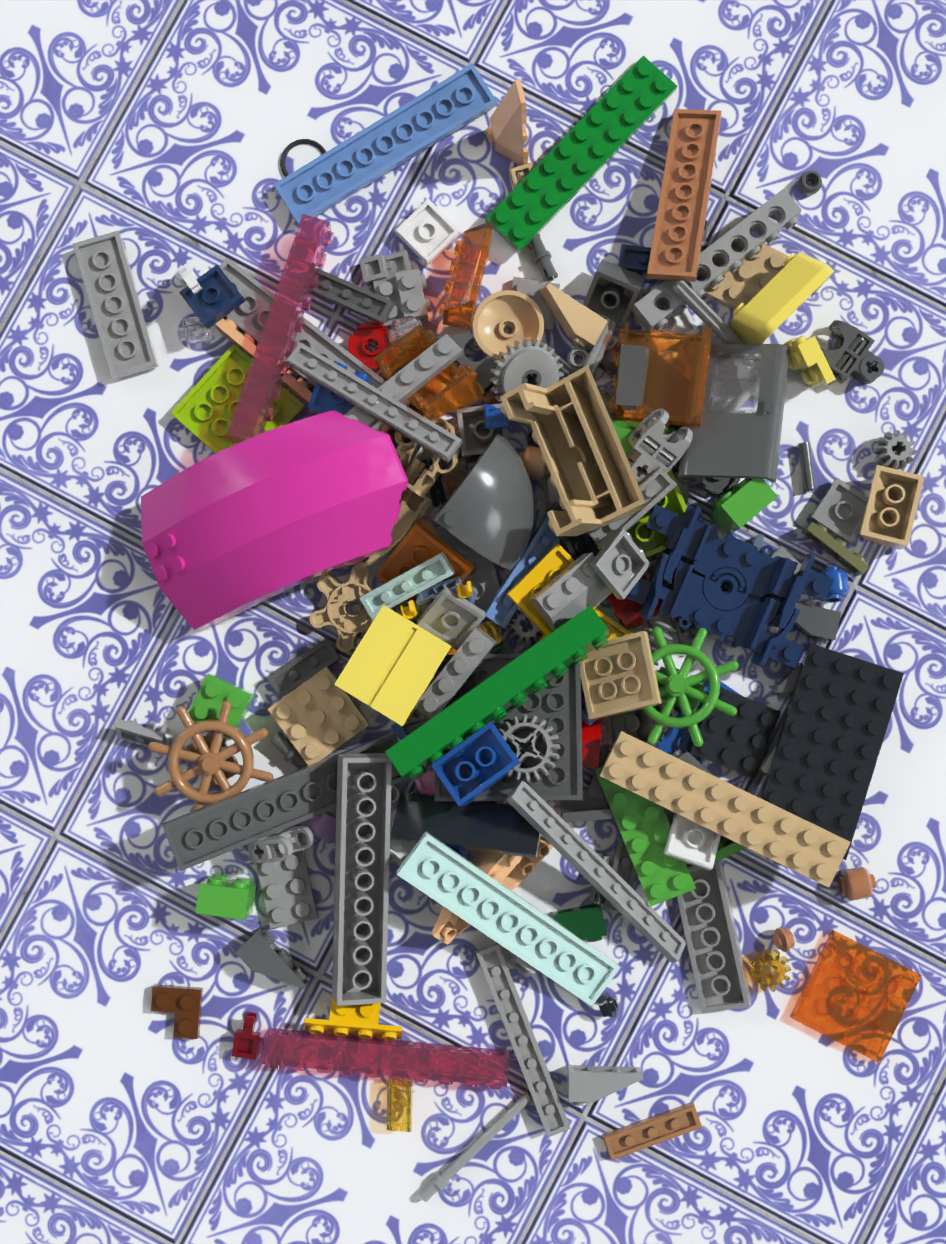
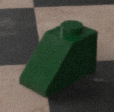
[552,903,607,942]

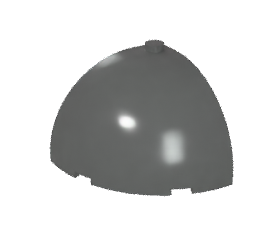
[434,433,535,570]

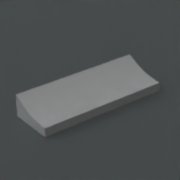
[677,860,752,1013]

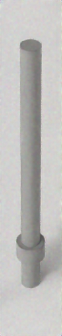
[420,1091,533,1202]

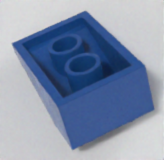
[431,721,521,807]

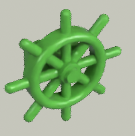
[642,626,739,747]

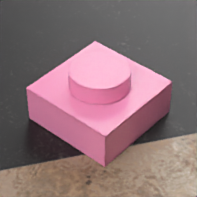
[414,768,435,795]

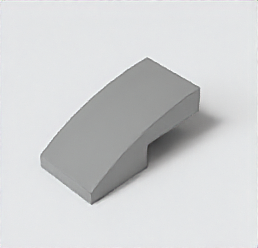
[359,250,412,284]

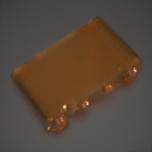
[374,324,485,421]

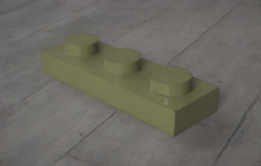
[801,522,869,576]

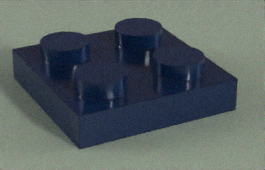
[179,265,245,329]

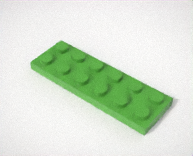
[595,766,696,907]

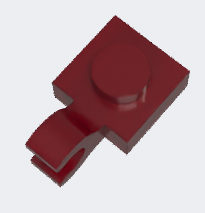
[232,1012,261,1060]

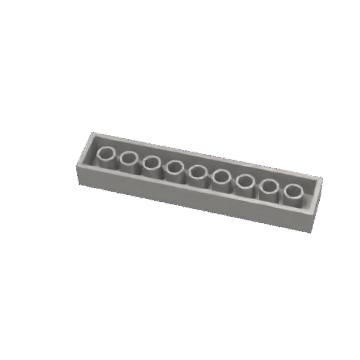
[332,753,392,1006]

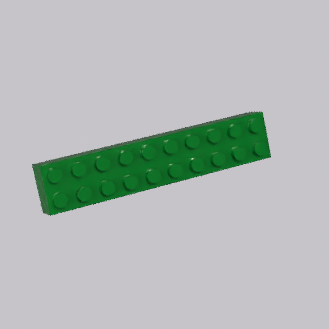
[385,605,610,780]

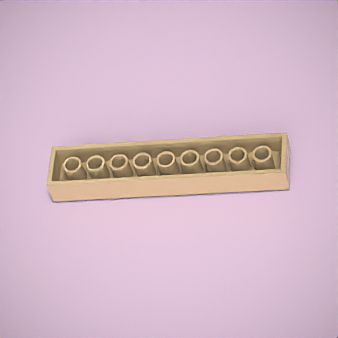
[599,731,851,887]

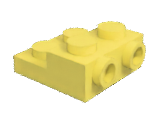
[783,335,836,387]

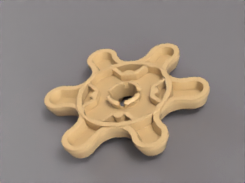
[309,564,376,652]

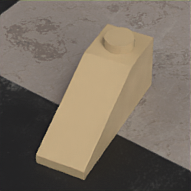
[540,283,608,349]

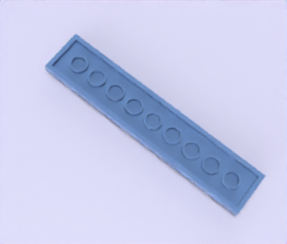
[273,63,497,227]

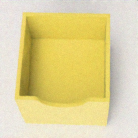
[334,605,452,726]

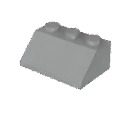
[528,552,612,631]

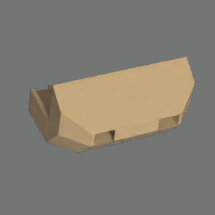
[500,365,646,536]

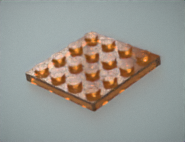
[790,929,922,1063]

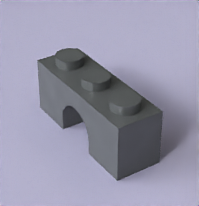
[436,319,497,396]

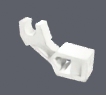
[174,263,202,294]

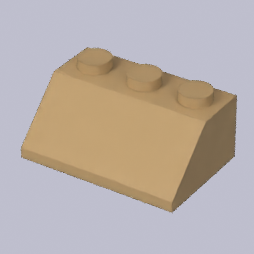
[859,465,925,550]

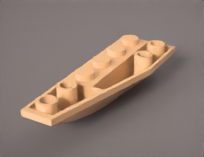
[431,835,553,945]

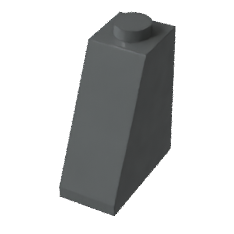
[615,344,650,411]

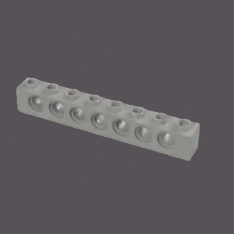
[631,188,802,333]

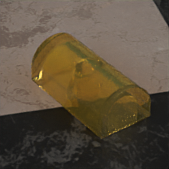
[387,1076,413,1132]

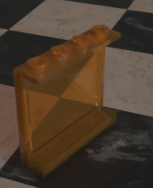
[608,322,712,427]

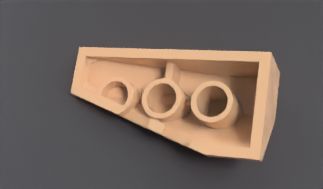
[486,79,528,165]

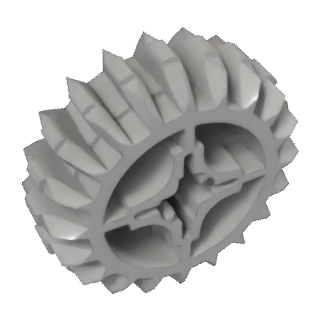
[498,714,561,782]

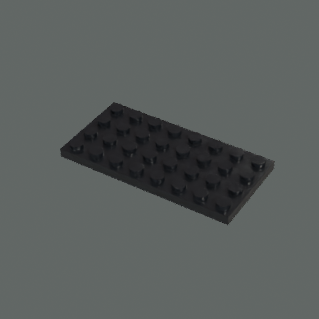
[760,643,904,860]

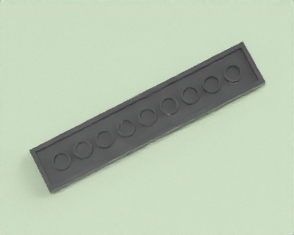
[162,732,408,871]

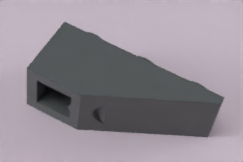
[235,928,309,989]

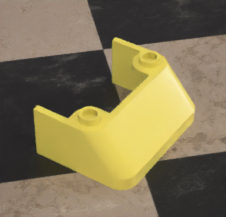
[728,252,834,345]

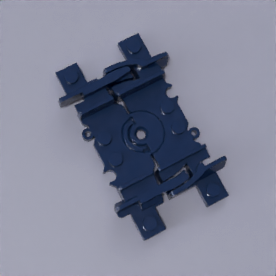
[626,505,834,669]

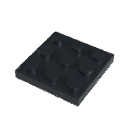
[688,687,781,779]

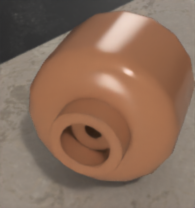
[837,867,876,901]

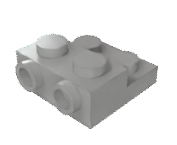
[373,269,432,328]
[590,529,651,599]

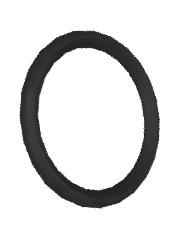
[280,139,326,177]

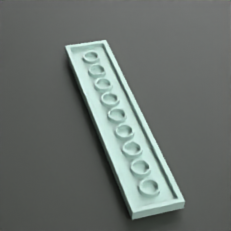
[396,832,621,1006]

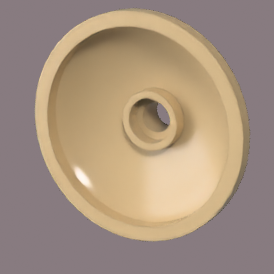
[473,290,544,361]

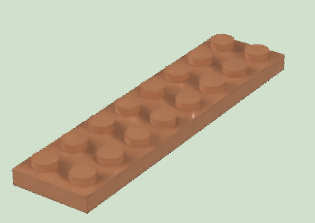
[647,109,722,282]

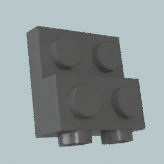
[606,704,664,748]

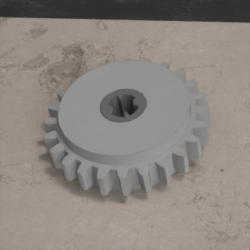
[490,338,564,404]

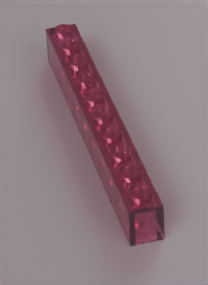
[227,214,334,444]
[262,1028,510,1090]

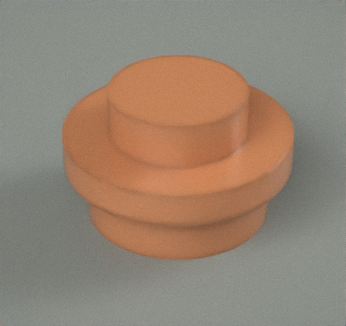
[773,927,795,952]

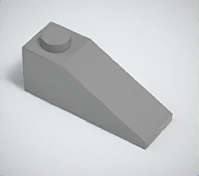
[567,1065,643,1106]

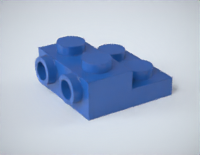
[307,361,373,415]

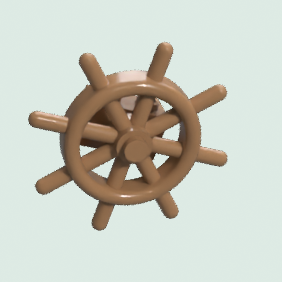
[148,700,274,811]

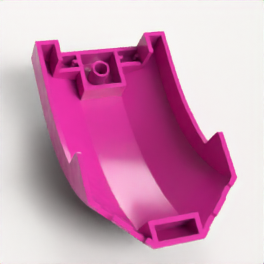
[141,410,408,630]

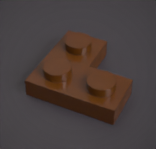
[151,984,203,1039]

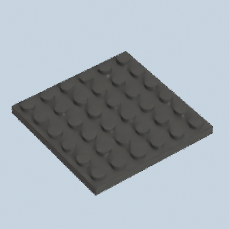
[435,653,583,802]

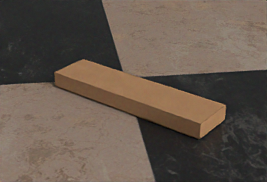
[602,1102,702,1161]

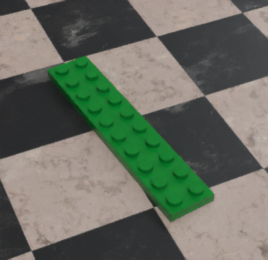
[485,55,677,253]

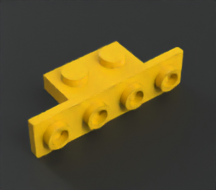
[304,997,402,1041]

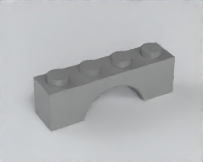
[415,627,497,719]

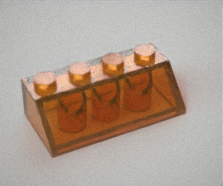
[439,222,493,330]

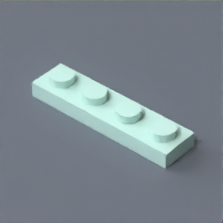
[359,551,455,619]

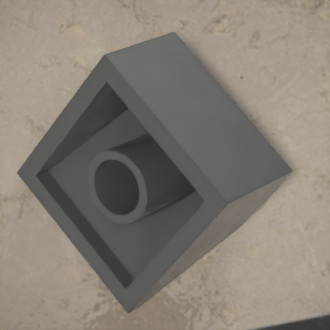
[583,259,646,329]

